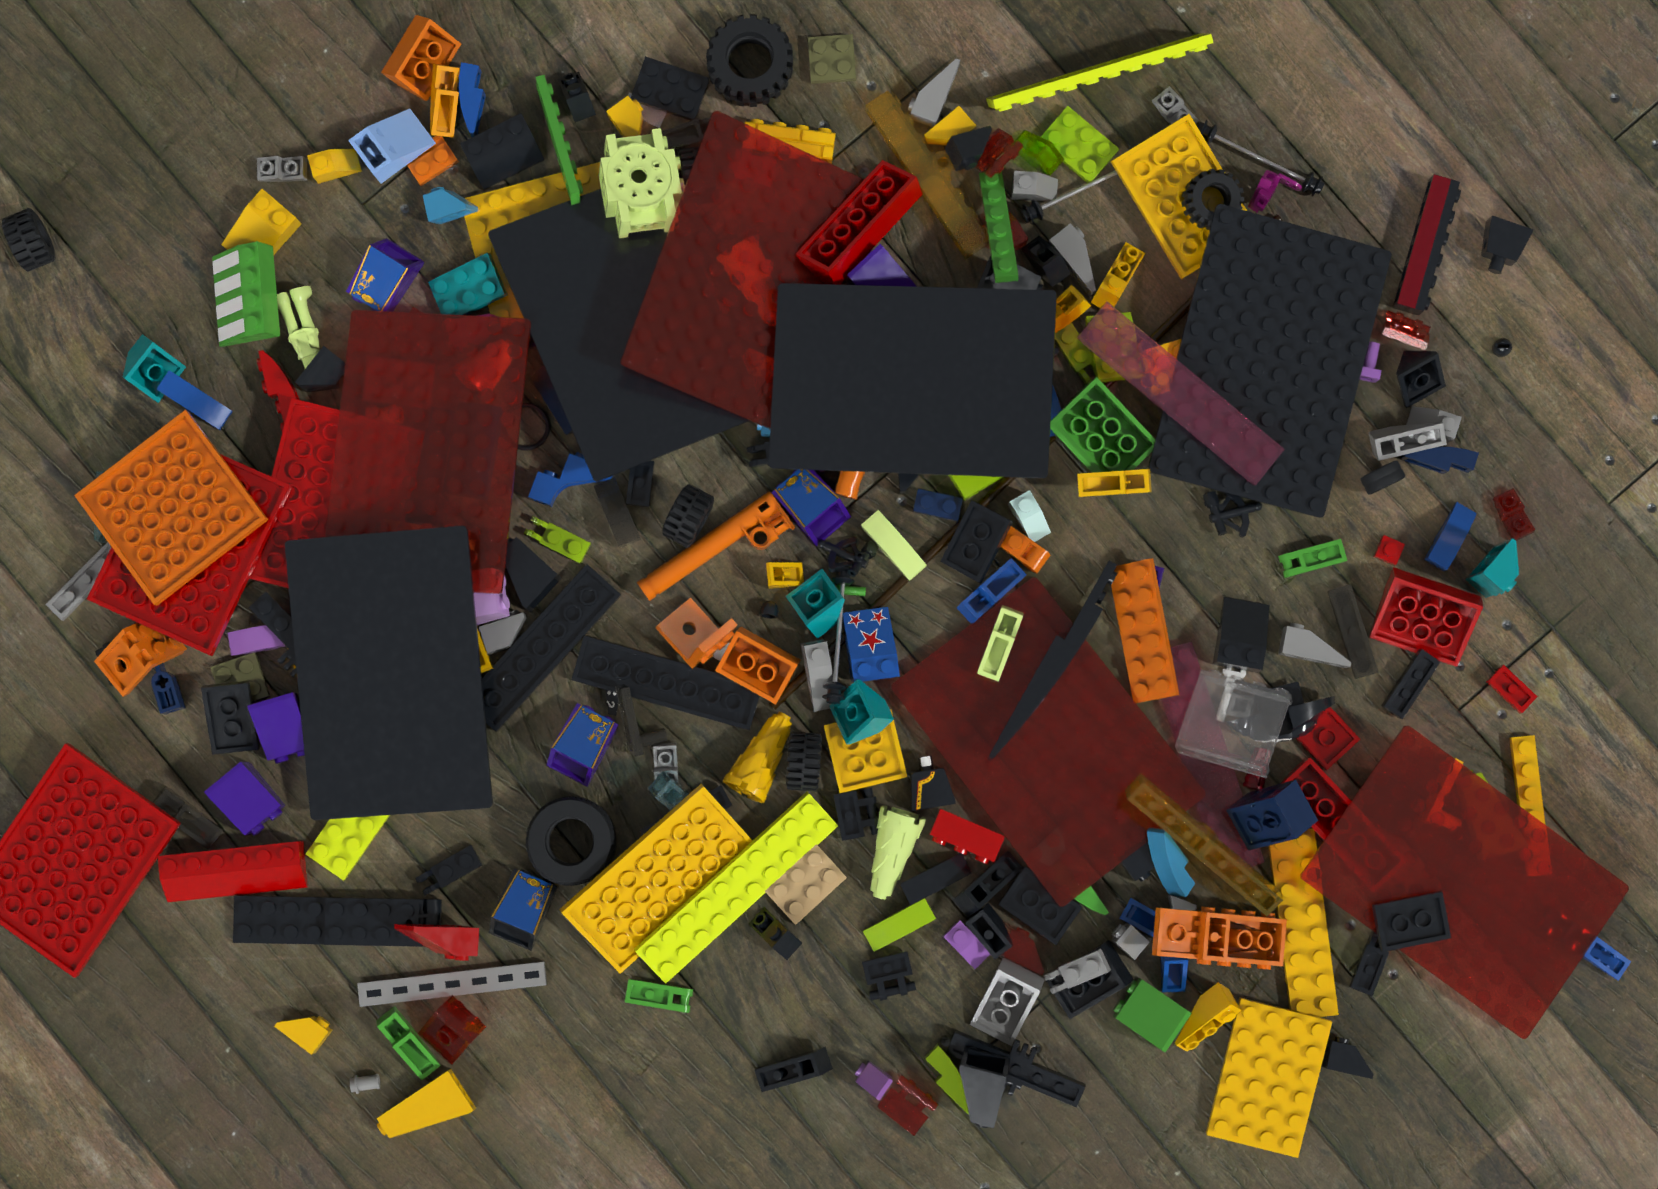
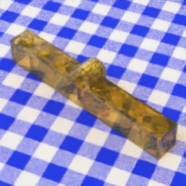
[865,91,989,260]
[1125,774,1283,916]

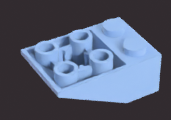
[348,109,436,184]

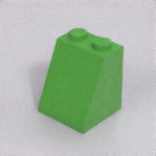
[1113,978,1192,1052]

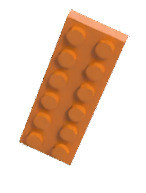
[1111,558,1179,704]

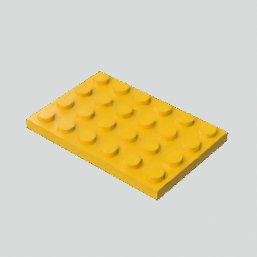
[1111,114,1247,279]
[1206,997,1332,1158]

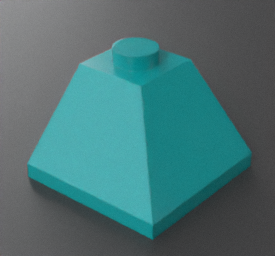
[123,334,186,403]
[786,569,845,639]
[829,679,894,745]

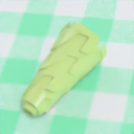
[870,806,926,900]

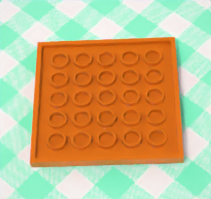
[74,410,269,606]

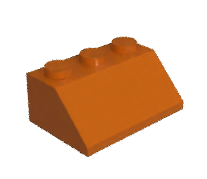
[381,15,461,101]
[715,627,801,704]

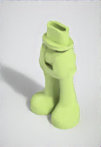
[277,286,320,369]

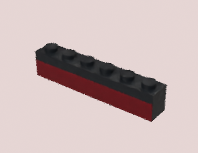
[1392,174,1461,316]

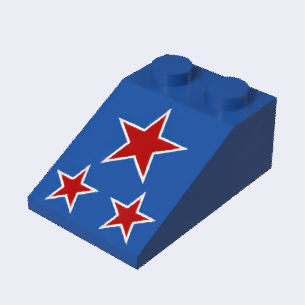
[843,607,900,683]

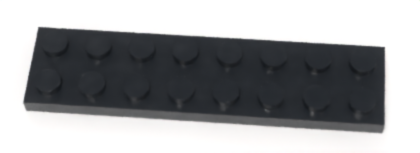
[482,564,621,732]
[571,636,760,731]

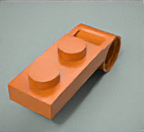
[1000,526,1051,574]

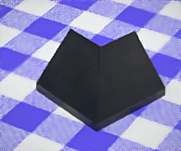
[295,346,350,393]
[1396,350,1446,408]

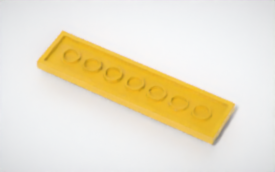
[1268,829,1339,1017]

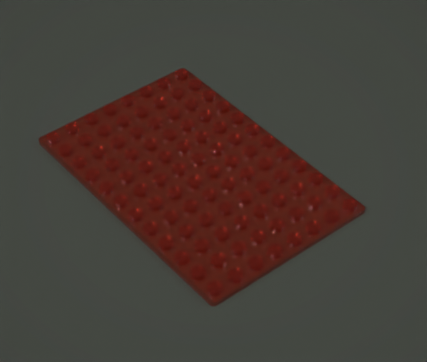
[621,111,864,429]
[325,310,531,594]
[891,577,1206,907]
[1300,726,1629,1039]

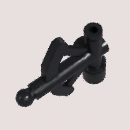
[1203,491,1262,538]
[818,537,879,577]

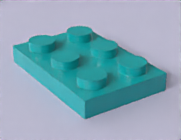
[428,253,507,324]

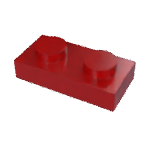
[1486,665,1538,714]

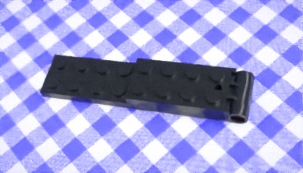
[233,896,442,947]

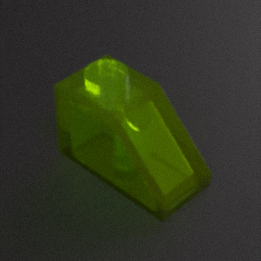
[1010,130,1065,176]

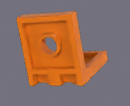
[656,598,737,669]
[94,623,187,697]

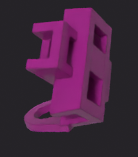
[1248,170,1302,213]

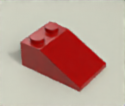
[394,924,479,961]

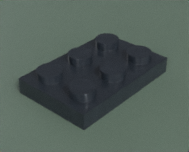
[631,56,710,122]
[940,500,1013,583]
[201,681,260,755]
[998,866,1082,945]
[1372,891,1451,952]

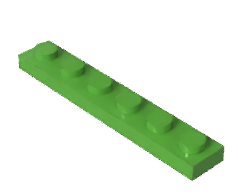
[536,75,583,205]
[979,171,1018,283]

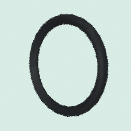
[502,403,550,451]

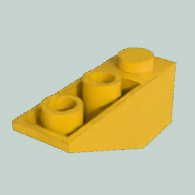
[1091,242,1145,314]
[1175,982,1242,1052]

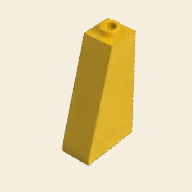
[376,1069,476,1138]

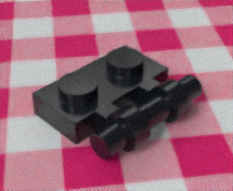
[833,788,879,841]
[862,951,916,1001]

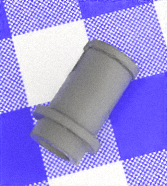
[350,1074,380,1094]

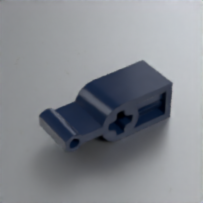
[151,663,186,715]

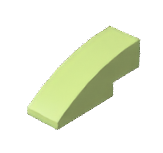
[861,510,927,581]
[977,605,1024,682]

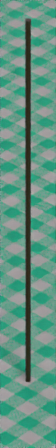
[769,214,1283,710]

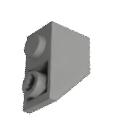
[479,610,527,655]
[1111,923,1149,960]

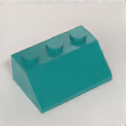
[1465,538,1519,598]

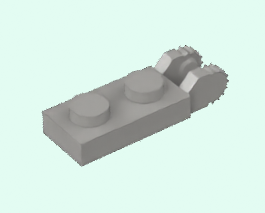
[1044,949,1111,994]

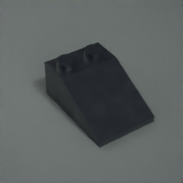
[1212,597,1270,673]
[1046,940,1134,1019]

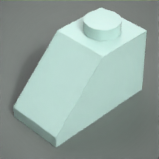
[1008,490,1051,542]

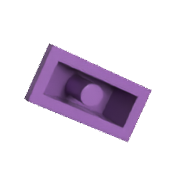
[942,920,990,969]
[855,1061,893,1101]

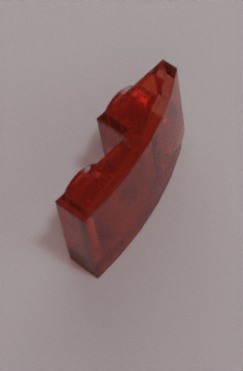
[1492,488,1535,541]

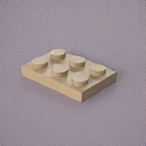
[765,844,847,925]

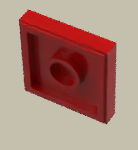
[1296,707,1360,771]

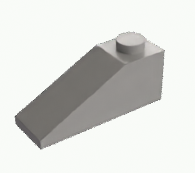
[908,59,960,128]
[1048,223,1096,297]
[1369,422,1447,461]
[1278,623,1351,668]
[800,639,833,712]

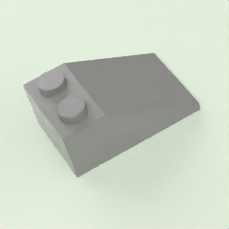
[970,957,1045,1046]

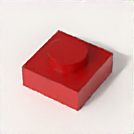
[1373,535,1405,566]

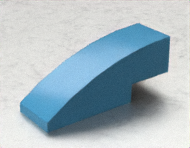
[1147,828,1195,897]

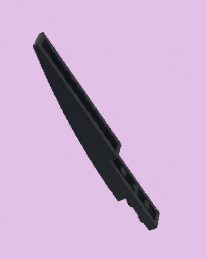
[987,560,1118,761]

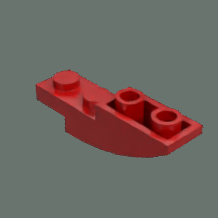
[257,350,300,432]

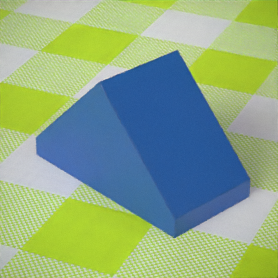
[1160,956,1188,992]

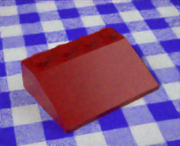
[1369,567,1483,667]

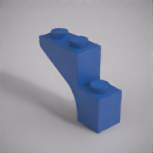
[528,452,613,508]

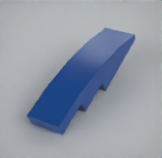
[1535,905,1631,981]

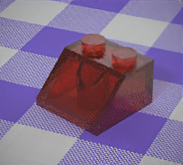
[418,995,486,1065]

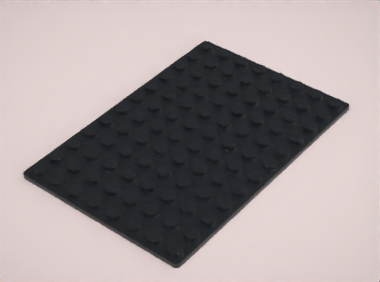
[488,189,765,482]
[1148,204,1392,518]
[769,283,1057,479]
[285,525,493,820]

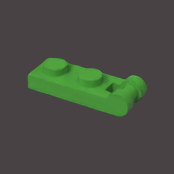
[1278,539,1347,578]
[625,979,694,1013]

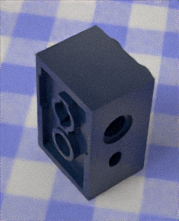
[1226,780,1318,850]

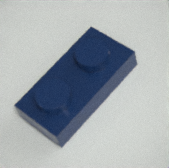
[913,489,963,522]

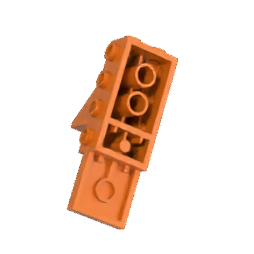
[1152,907,1287,970]

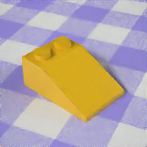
[221,189,301,255]

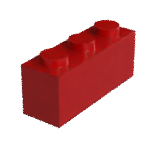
[929,809,1005,864]

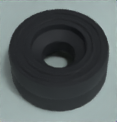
[1360,460,1406,495]

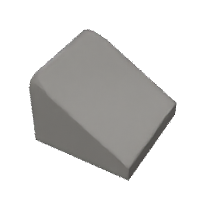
[1168,895,1197,910]

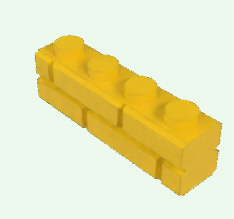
[742,119,836,164]

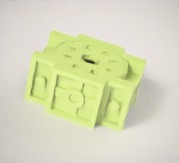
[598,128,685,238]

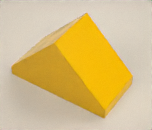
[766,562,804,589]

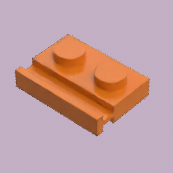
[407,136,459,186]

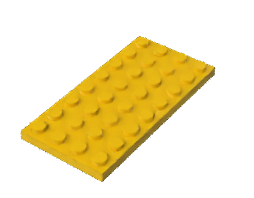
[559,784,753,974]

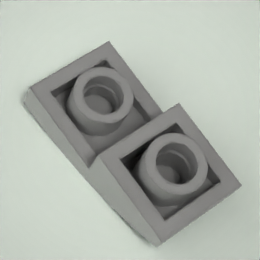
[1152,86,1199,126]
[257,156,307,182]
[653,742,679,794]

